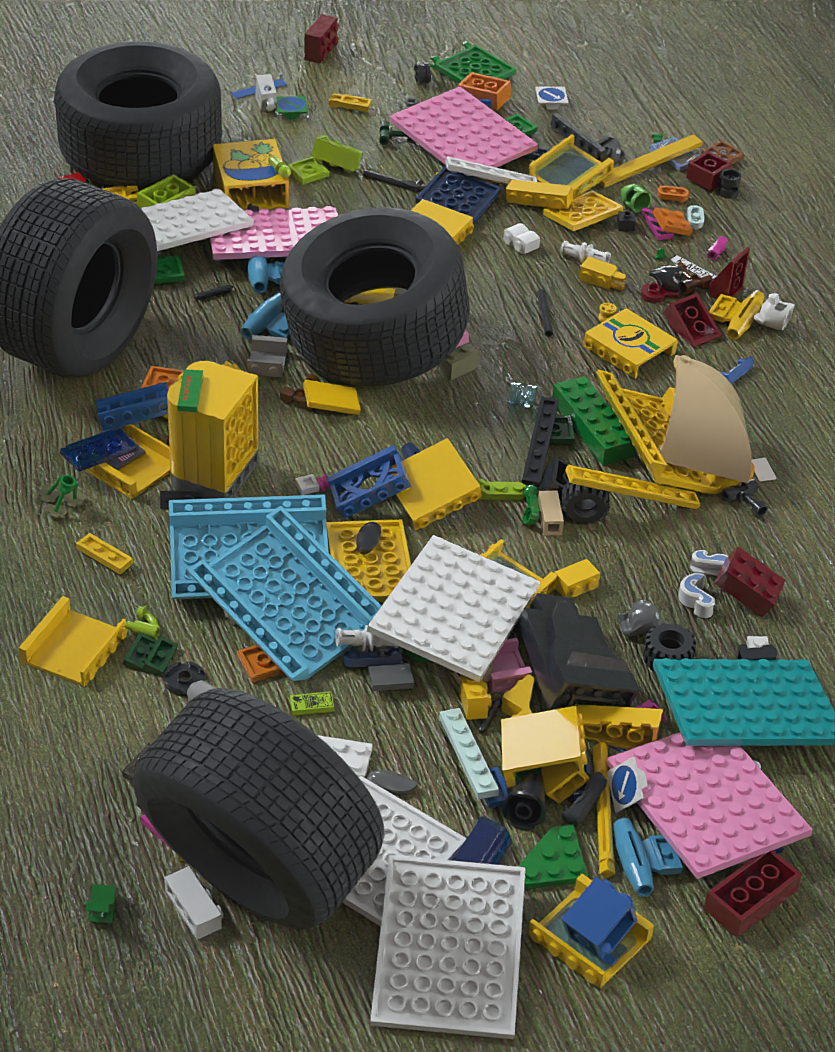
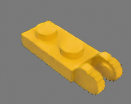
[328,94,372,112]

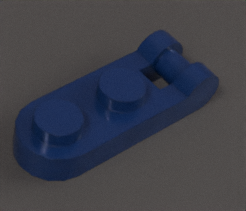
[344,646,402,667]

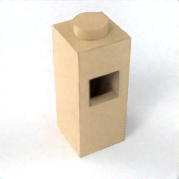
[538,491,564,536]

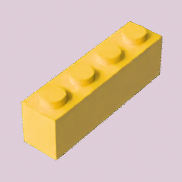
[506,179,573,210]

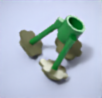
[38,475,86,519]

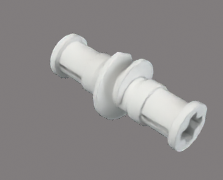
[560,241,611,263]
[336,625,398,651]

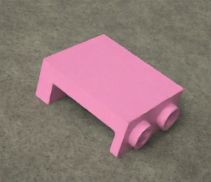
[487,638,532,693]

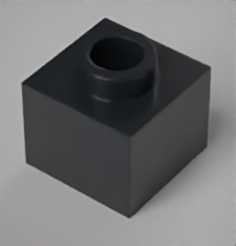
[617,211,636,232]

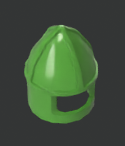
[621,184,651,213]

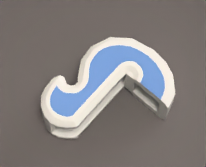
[690,550,728,589]
[678,573,715,618]

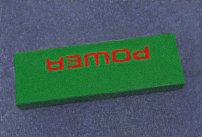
[177,369,203,412]

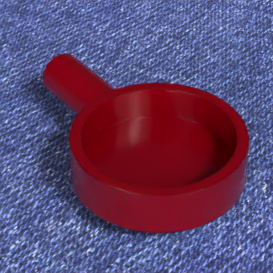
[640,283,679,303]

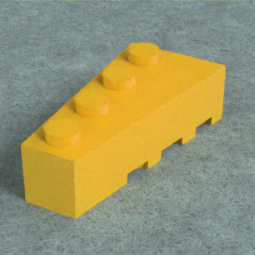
[577,705,663,750]

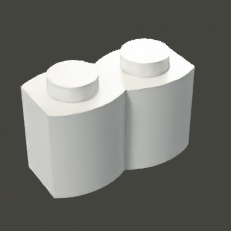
[503,223,540,254]

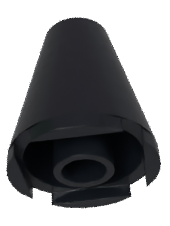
[502,773,546,830]

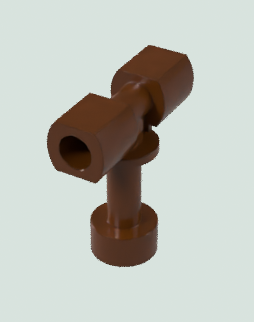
[675,262,713,294]
[280,374,320,411]

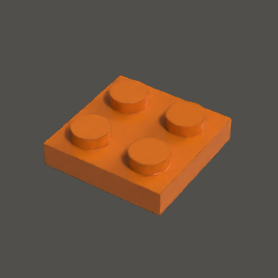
[653,208,693,236]

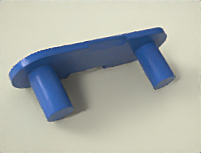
[721,357,753,383]

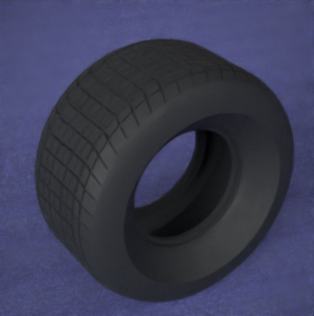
[54,41,222,190]
[0,179,157,378]
[280,208,470,387]
[133,688,384,929]

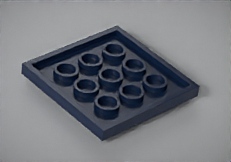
[415,165,501,224]

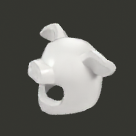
[754,293,795,330]

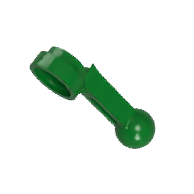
[522,485,541,526]

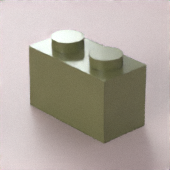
[440,343,479,380]

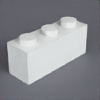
[164,866,223,940]

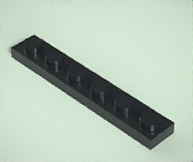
[551,113,607,162]
[522,396,559,487]

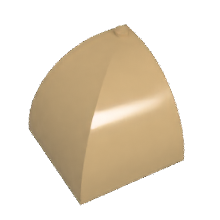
[658,355,752,483]

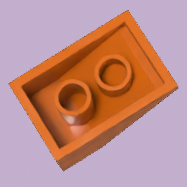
[457,72,511,110]

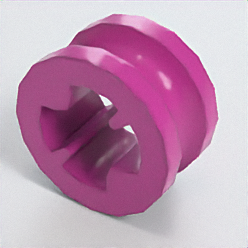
[317,473,331,492]

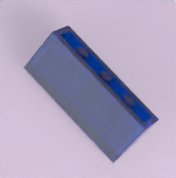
[453,816,512,865]

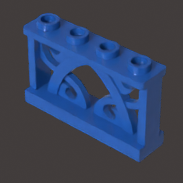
[327,445,411,519]

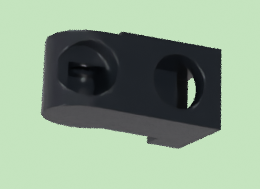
[736,644,778,660]

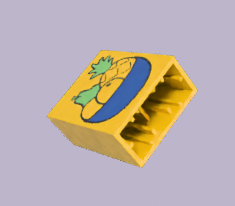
[213,139,289,211]

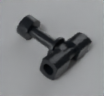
[721,479,768,517]

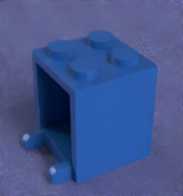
[561,877,637,966]

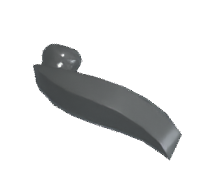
[367,770,417,795]

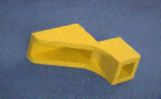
[502,674,534,718]

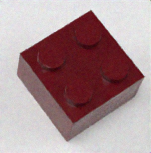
[686,151,732,191]

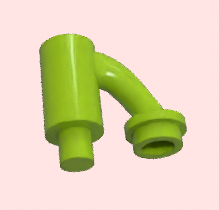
[126,606,160,639]

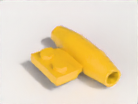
[709,290,765,340]

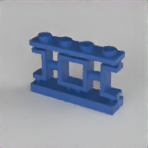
[95,382,168,431]

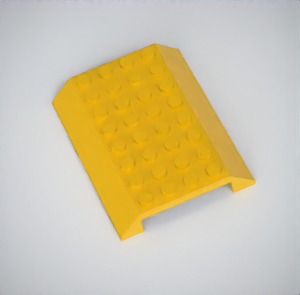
[596,370,740,495]

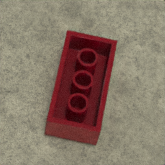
[704,850,802,938]

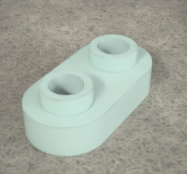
[687,205,704,230]

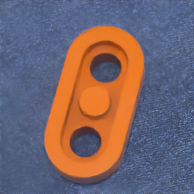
[657,186,689,202]

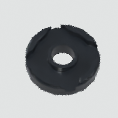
[164,661,206,696]

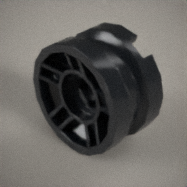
[414,62,431,84]

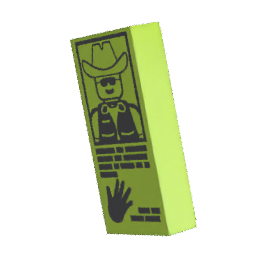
[290,692,334,716]

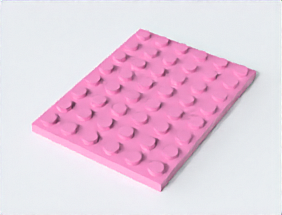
[389,87,538,177]
[210,206,338,260]
[606,732,812,879]

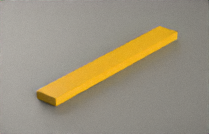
[599,134,703,188]
[565,465,700,509]

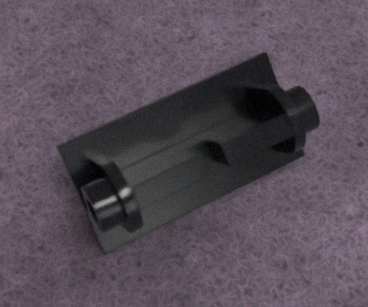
[160,490,199,509]

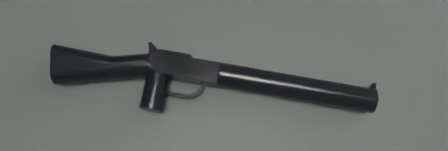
[362,170,426,192]

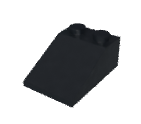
[541,457,589,504]

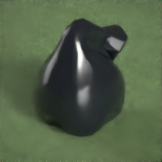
[649,265,684,291]

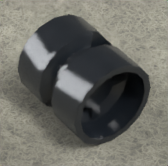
[718,169,741,199]

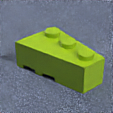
[311,135,363,173]

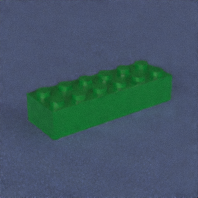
[552,376,636,466]

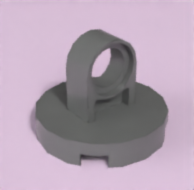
[598,136,625,165]

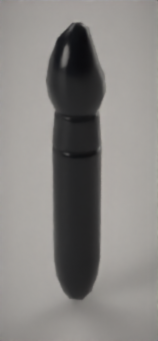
[194,285,233,299]
[478,697,502,734]

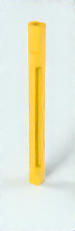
[593,742,615,879]

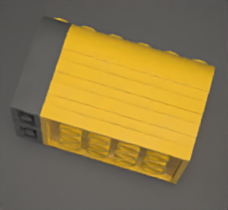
[167,361,259,499]

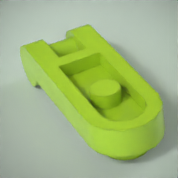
[477,479,526,500]

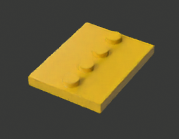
[543,190,623,231]

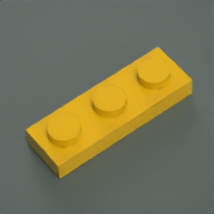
[76,533,133,574]

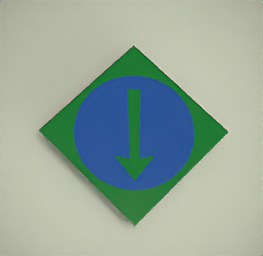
[276,96,308,119]

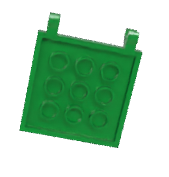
[430,42,517,83]

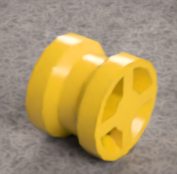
[598,303,617,322]

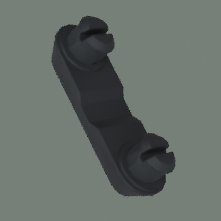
[562,772,607,825]

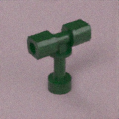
[379,121,413,145]

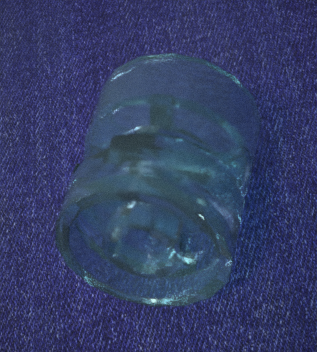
[508,382,537,409]

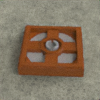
[701,141,745,164]

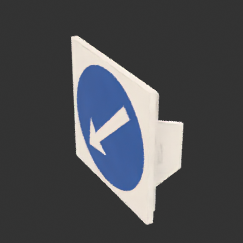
[535,87,568,110]
[607,757,648,813]

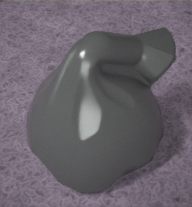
[615,599,663,637]

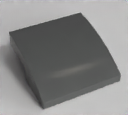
[367,661,414,691]

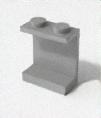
[247,335,287,378]

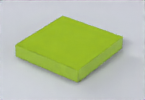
[287,157,330,185]

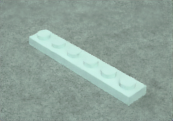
[439,708,499,800]

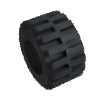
[562,480,610,525]
[643,623,697,672]

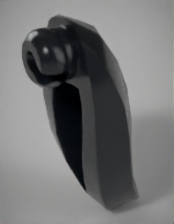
[356,522,381,554]

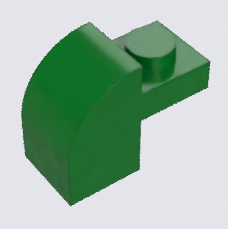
[85,884,119,923]

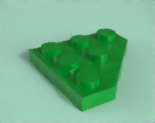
[518,825,588,890]

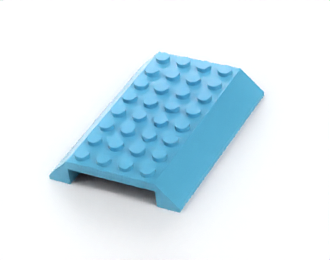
[169,495,329,599]
[187,506,382,681]

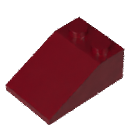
[709,247,750,299]
[663,293,722,348]

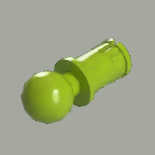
[268,155,291,178]

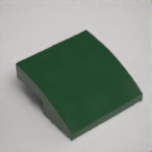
[122,632,179,675]

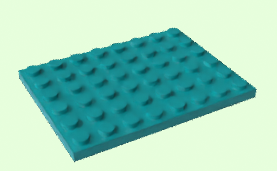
[653,658,835,746]

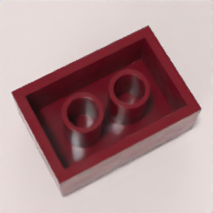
[304,14,339,63]
[714,547,786,617]

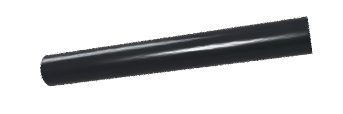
[537,289,553,337]

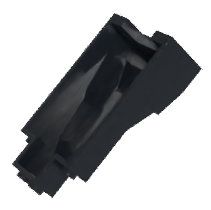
[517,593,640,711]

